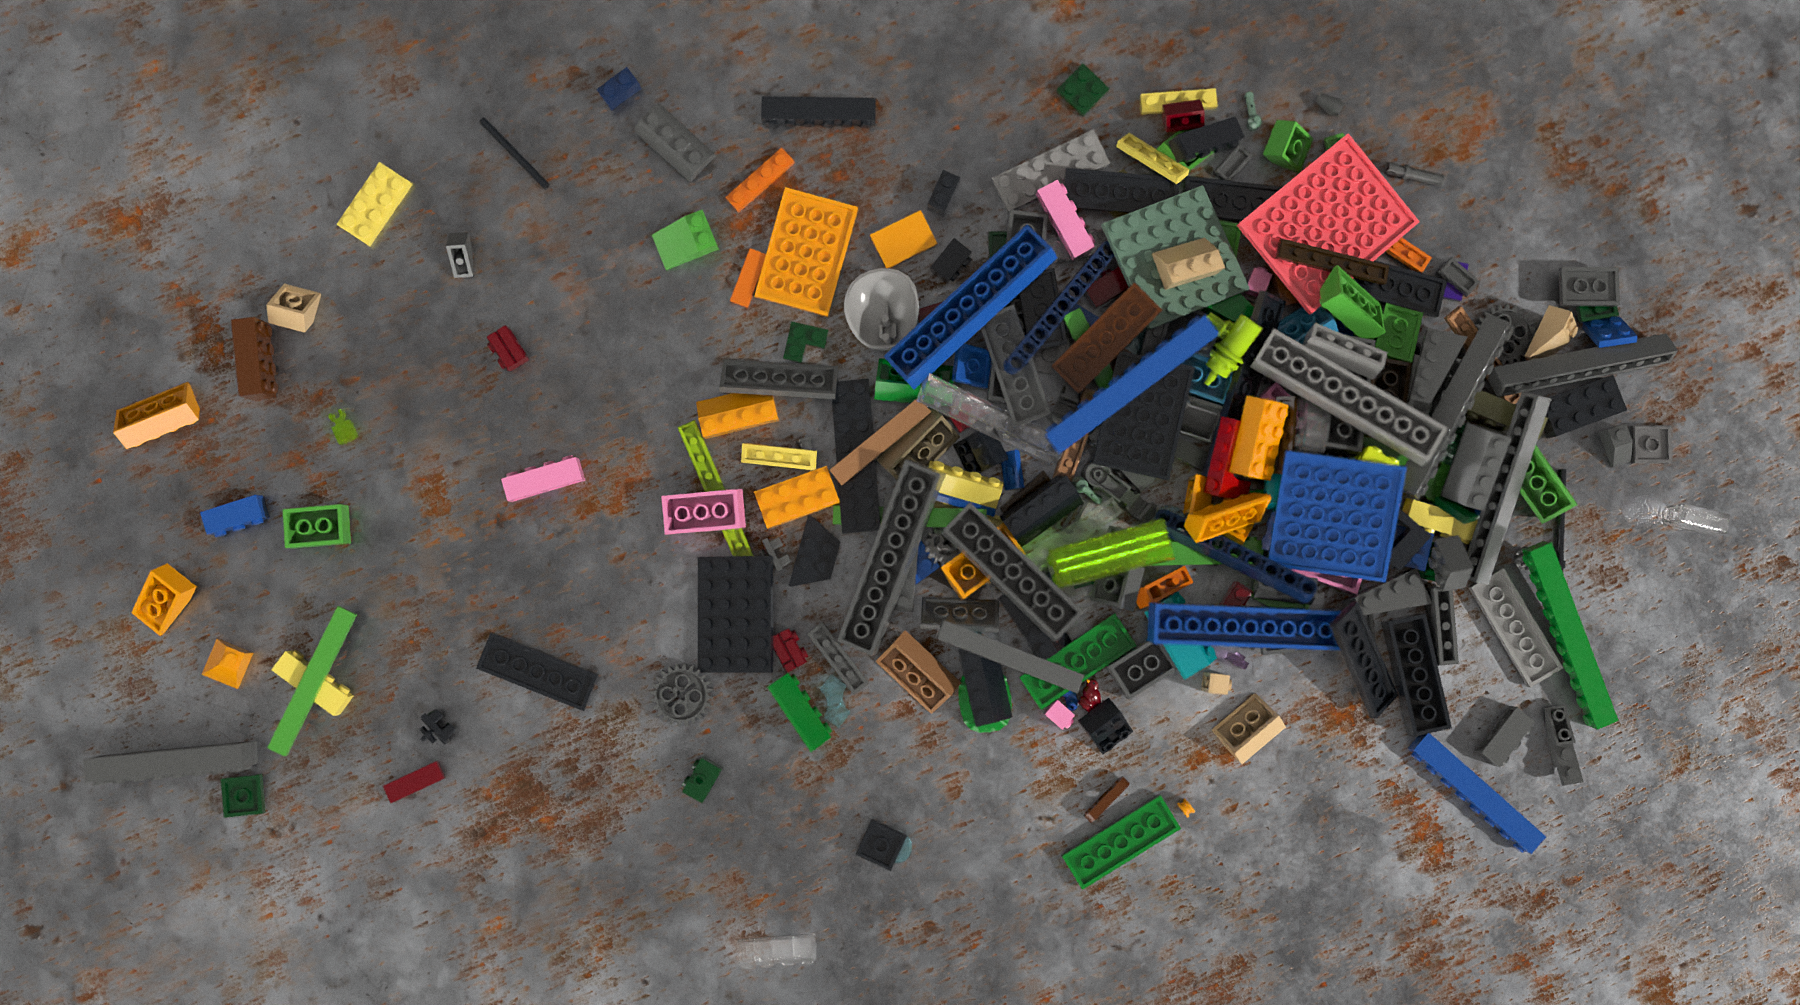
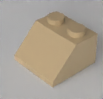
[267,284,321,332]

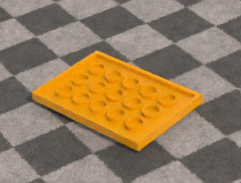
[754,187,858,317]

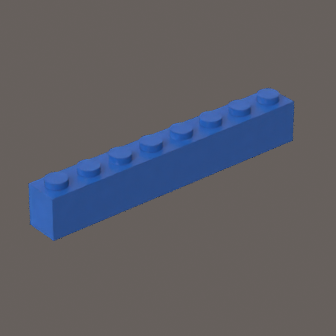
[1408,733,1546,854]

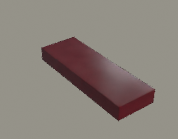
[383,761,445,804]

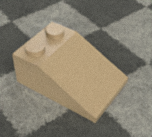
[1525,305,1578,361]

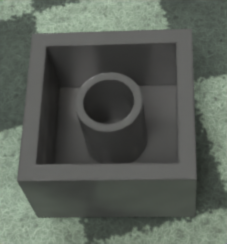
[1428,535,1473,592]

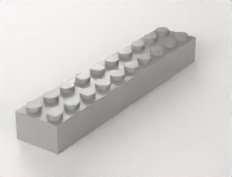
[1250,329,1448,466]

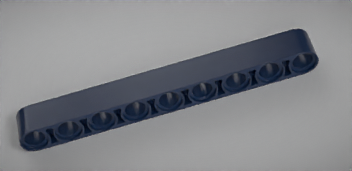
[1003,241,1114,375]
[1153,509,1317,603]

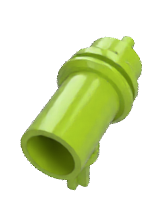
[1204,312,1263,386]

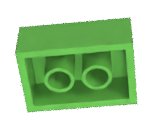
[283,504,351,549]

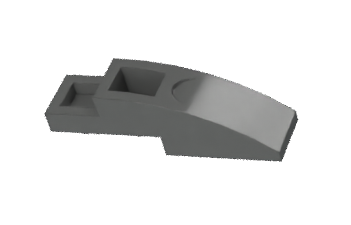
[1545,705,1584,786]

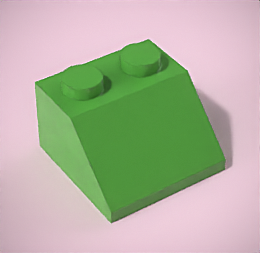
[1263,120,1313,173]

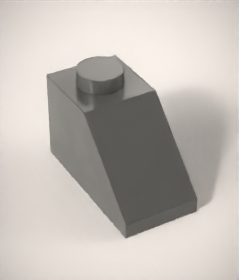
[446,232,474,278]
[1598,423,1633,468]

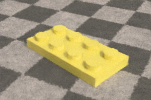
[337,162,413,246]

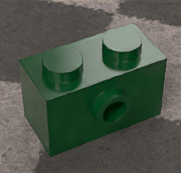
[681,756,723,803]

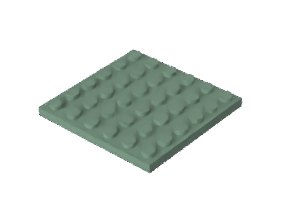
[1101,185,1250,331]

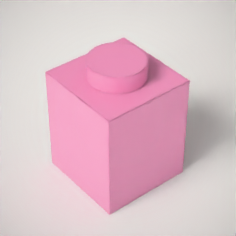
[1244,267,1272,297]
[1043,700,1075,730]

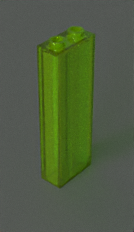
[1047,519,1175,589]

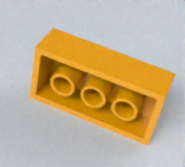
[1229,396,1288,481]
[754,466,840,529]

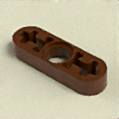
[1083,776,1130,823]

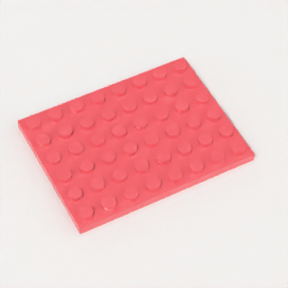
[1236,134,1420,315]

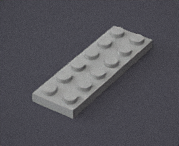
[991,129,1110,213]
[1468,568,1563,688]

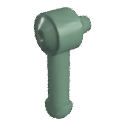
[1244,91,1262,131]
[1071,476,1103,504]

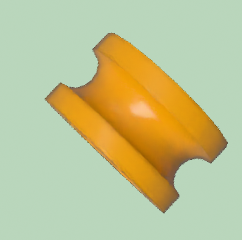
[1177,798,1195,818]

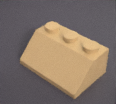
[1152,238,1225,290]
[1212,693,1286,764]

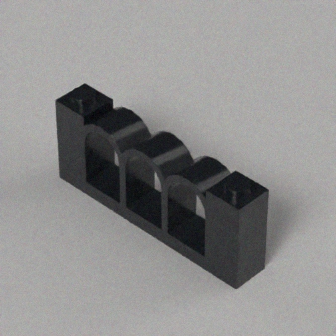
[1389,508,1432,571]

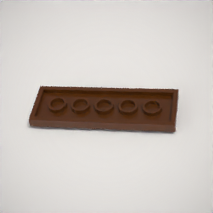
[1051,282,1162,394]

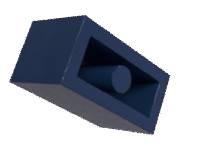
[596,67,642,111]

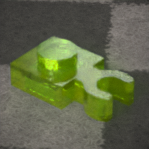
[329,409,359,446]

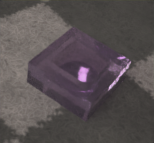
[1225,652,1249,670]

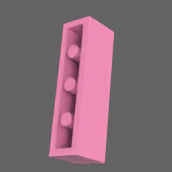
[1036,179,1095,261]
[501,455,585,502]

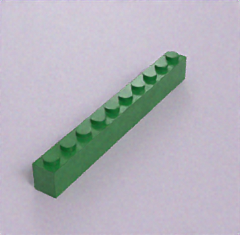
[1522,541,1619,730]

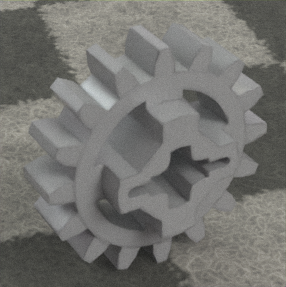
[924,527,961,566]

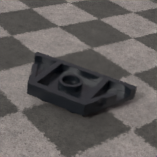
[789,515,841,587]

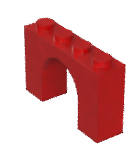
[1204,417,1251,499]

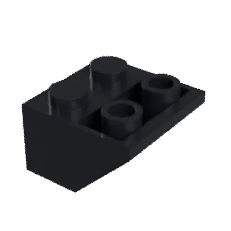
[953,425,1009,474]
[1078,697,1133,754]

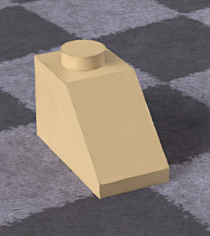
[1201,672,1232,695]

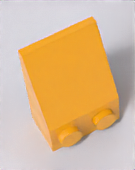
[131,563,197,636]

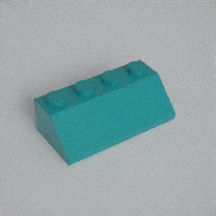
[1144,591,1217,680]

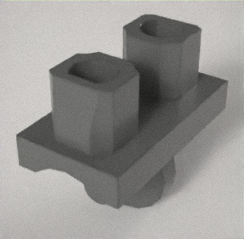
[758,536,791,572]

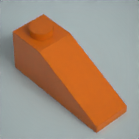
[1136,565,1194,609]

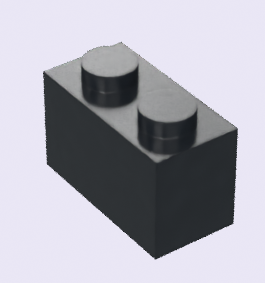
[927,170,960,217]
[930,238,972,285]

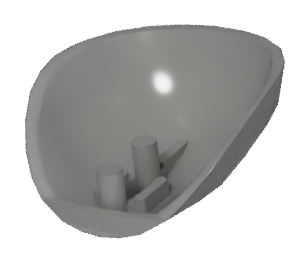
[844,268,919,351]

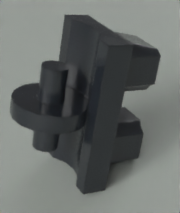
[419,709,455,745]

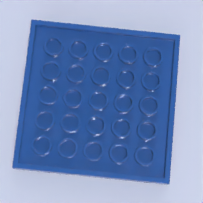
[1267,450,1407,582]

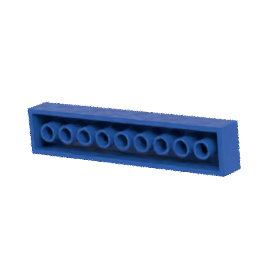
[883,224,1057,389]
[1044,315,1219,455]
[1147,602,1342,650]

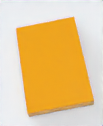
[870,210,938,268]

